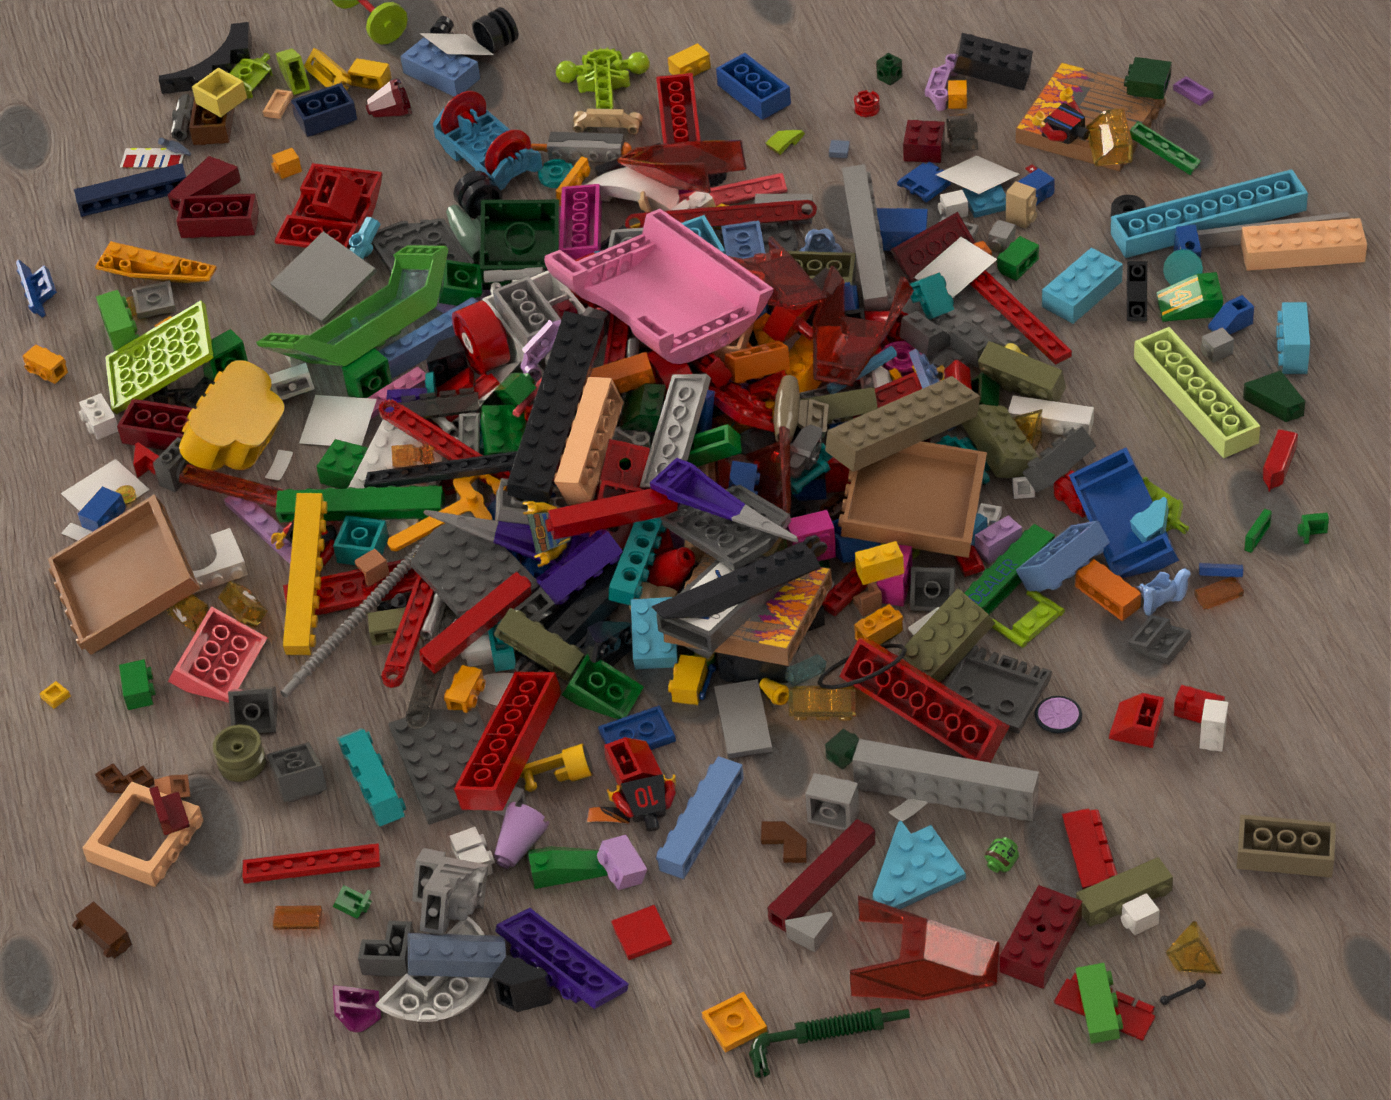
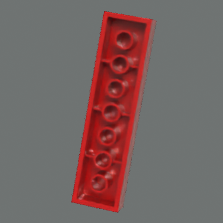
[839,638,1010,763]
[454,672,562,811]

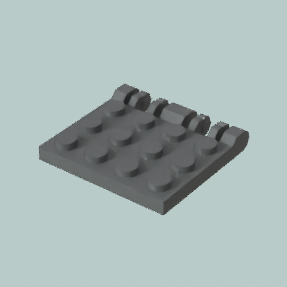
[945,646,1052,734]

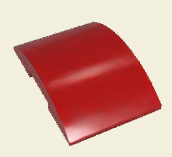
[274,163,383,249]

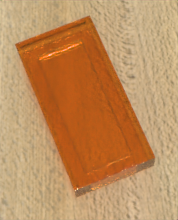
[1194,577,1244,610]
[273,905,323,930]

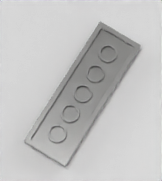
[639,374,711,490]

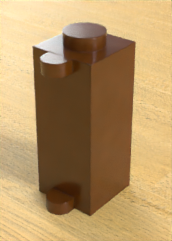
[72,901,132,959]

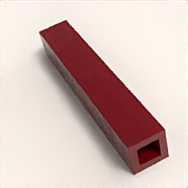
[767,819,876,932]

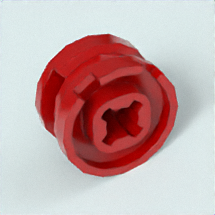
[854,90,880,117]

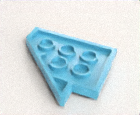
[872,821,966,917]

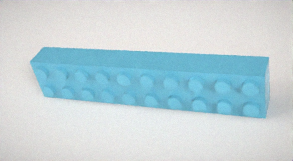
[1111,169,1308,258]

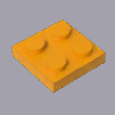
[701,991,768,1053]

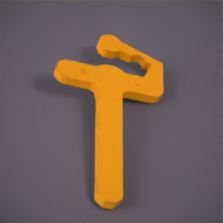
[387,474,507,552]

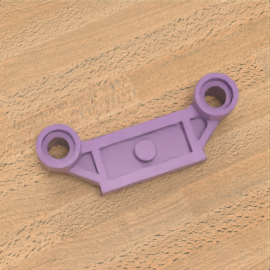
[925,54,957,111]
[520,320,561,381]

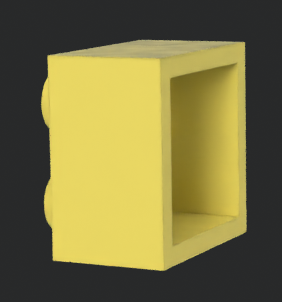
[192,68,247,117]

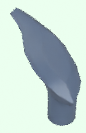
[158,138,191,156]

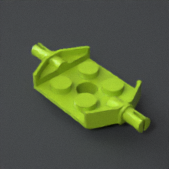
[229,53,273,99]
[1142,477,1189,534]

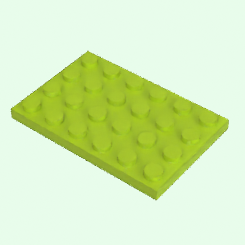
[105,301,214,415]

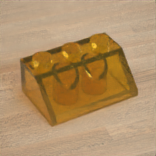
[1086,108,1133,166]
[789,686,858,721]

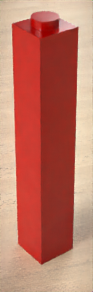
[545,489,678,540]
[419,571,531,674]

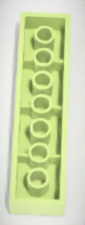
[1134,327,1260,459]

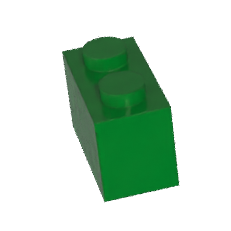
[996,236,1039,281]
[119,659,156,710]

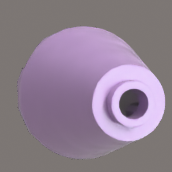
[494,802,549,868]

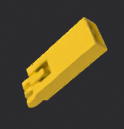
[304,48,352,91]

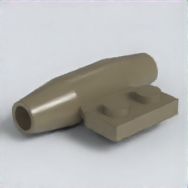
[773,375,829,444]

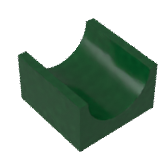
[480,199,560,291]

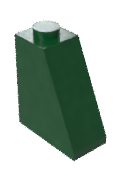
[1243,370,1306,422]

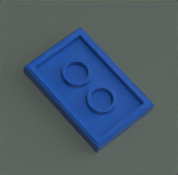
[598,705,676,750]

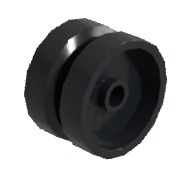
[453,171,502,219]

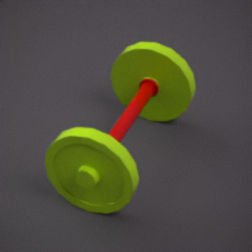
[331,0,408,45]

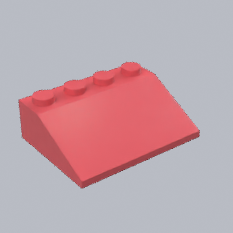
[168,606,268,703]

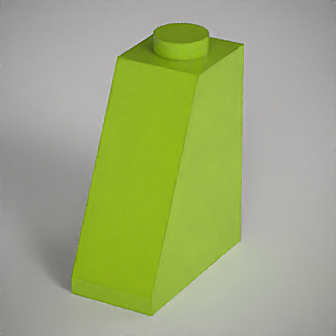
[275,48,311,95]

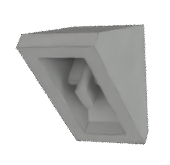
[785,912,833,952]

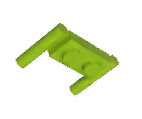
[991,590,1065,648]

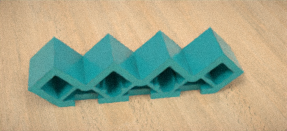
[337,728,406,826]

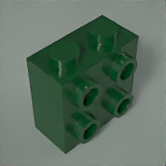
[1124,57,1172,100]

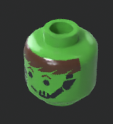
[984,837,1019,873]

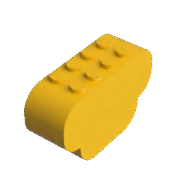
[179,360,284,471]

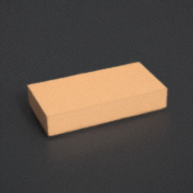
[263,89,293,119]

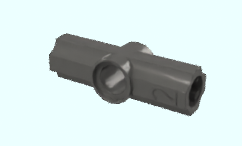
[171,94,194,141]

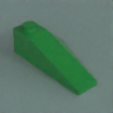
[528,846,608,889]

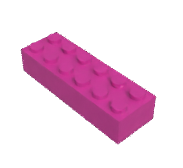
[559,184,602,260]

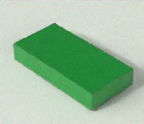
[1244,509,1272,553]

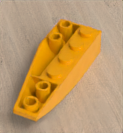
[95,241,217,283]

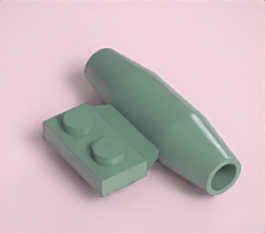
[446,205,481,262]

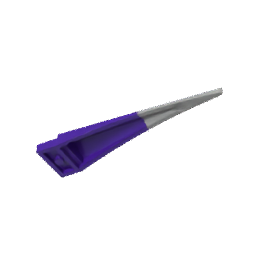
[650,458,798,542]
[423,510,589,567]

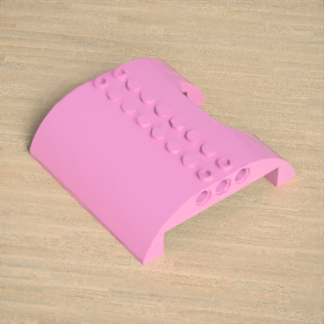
[544,209,774,364]

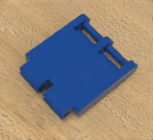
[897,162,951,202]

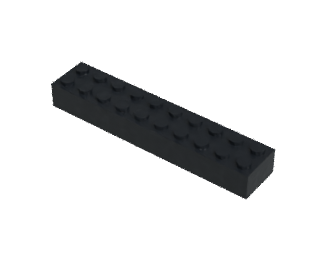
[507,311,604,504]

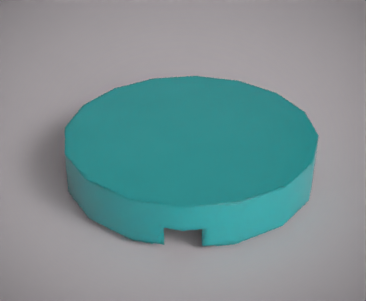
[538,159,574,188]
[1163,249,1203,285]
[425,371,439,409]

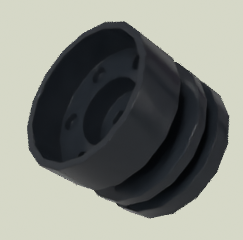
[472,7,519,54]

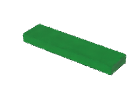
[1127,121,1201,175]

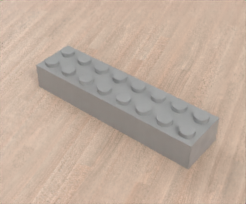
[842,164,893,311]
[853,739,1039,821]

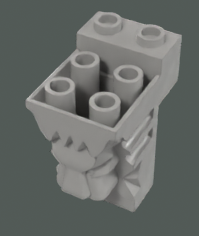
[412,848,488,935]

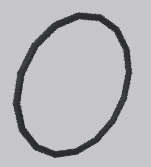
[817,643,907,689]

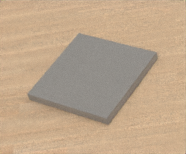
[270,232,377,325]

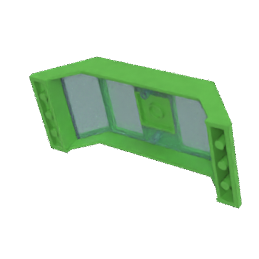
[256,245,448,366]

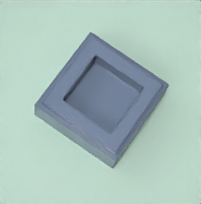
[829,140,850,158]

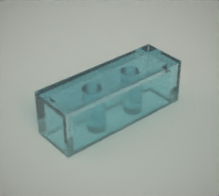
[785,654,827,686]

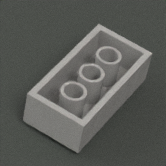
[493,276,561,347]

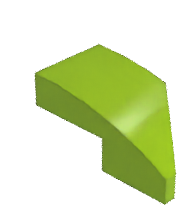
[765,130,805,155]

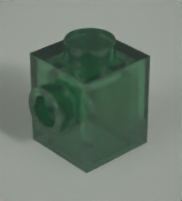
[825,728,859,770]

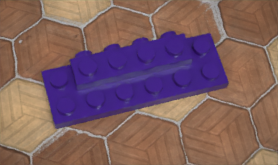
[495,908,629,1009]

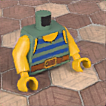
[523,501,571,567]

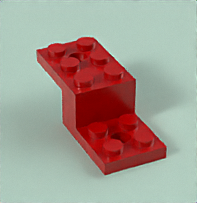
[588,439,650,549]

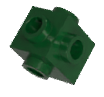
[876,52,903,86]

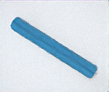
[826,346,897,394]

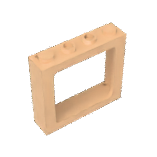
[82,782,203,887]

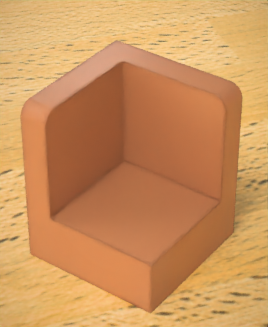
[355,549,389,586]
[853,582,882,617]
[154,774,190,798]

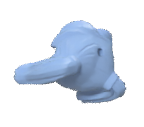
[799,228,843,253]
[1137,568,1191,616]

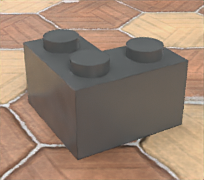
[358,921,414,977]

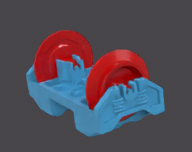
[433,91,543,190]

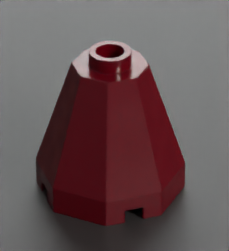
[365,79,412,118]

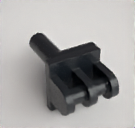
[152,385,194,406]

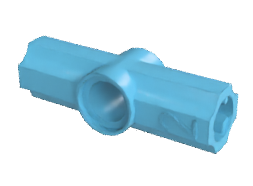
[349,217,381,259]

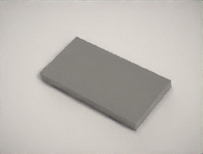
[714,679,773,759]

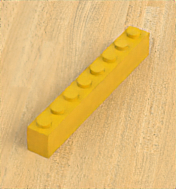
[283,493,328,655]

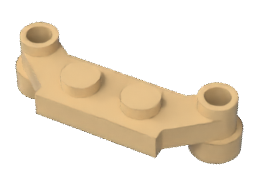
[573,109,643,135]

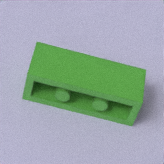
[1076,963,1123,1044]

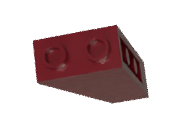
[168,156,241,211]

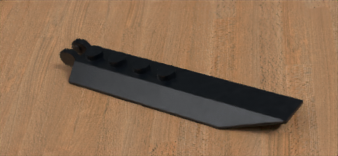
[652,535,827,619]
[515,547,644,672]

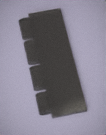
[399,387,480,419]

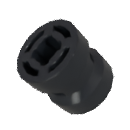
[430,16,454,34]

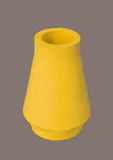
[759,678,790,705]

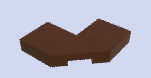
[94,763,155,794]
[761,821,807,863]

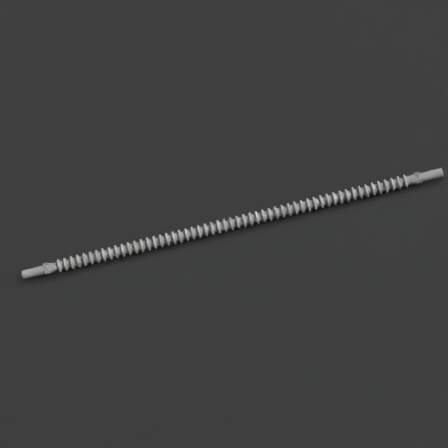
[280,480,489,698]

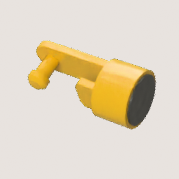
[520,743,593,792]

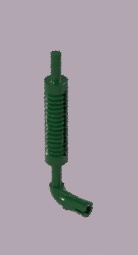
[749,1007,910,1078]

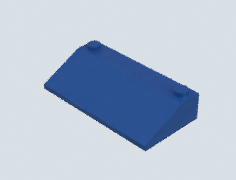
[1069,447,1179,578]

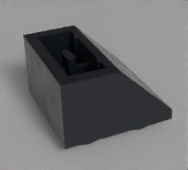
[426,335,468,388]
[492,955,553,1012]

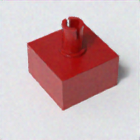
[762,287,818,343]

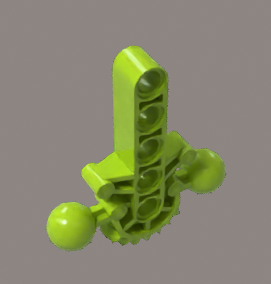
[555,47,650,109]

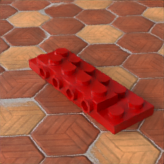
[708,382,775,432]

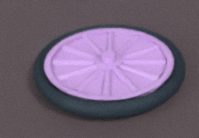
[1034,696,1082,734]

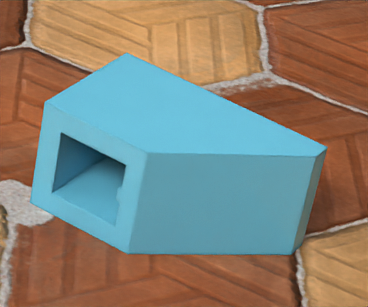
[1130,497,1169,543]

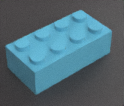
[1042,248,1123,324]

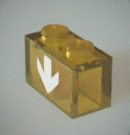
[218,581,268,628]
[167,594,209,633]

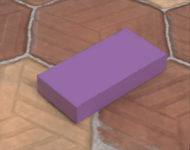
[1173,76,1214,106]

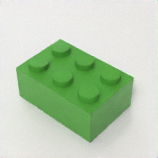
[96,290,139,351]

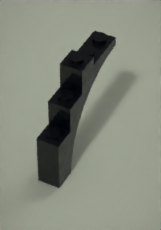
[158,22,252,94]

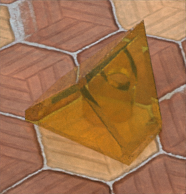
[1012,409,1043,451]
[1165,921,1222,974]

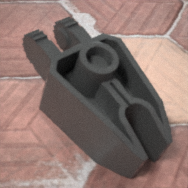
[787,424,822,479]

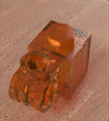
[391,444,435,468]

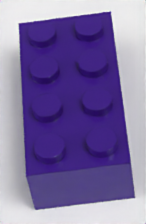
[536,529,623,604]

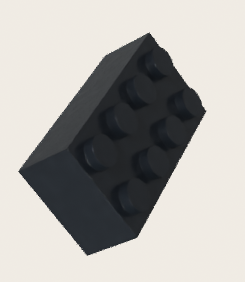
[953,33,1033,91]

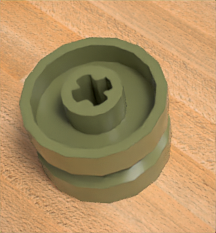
[212,724,266,782]

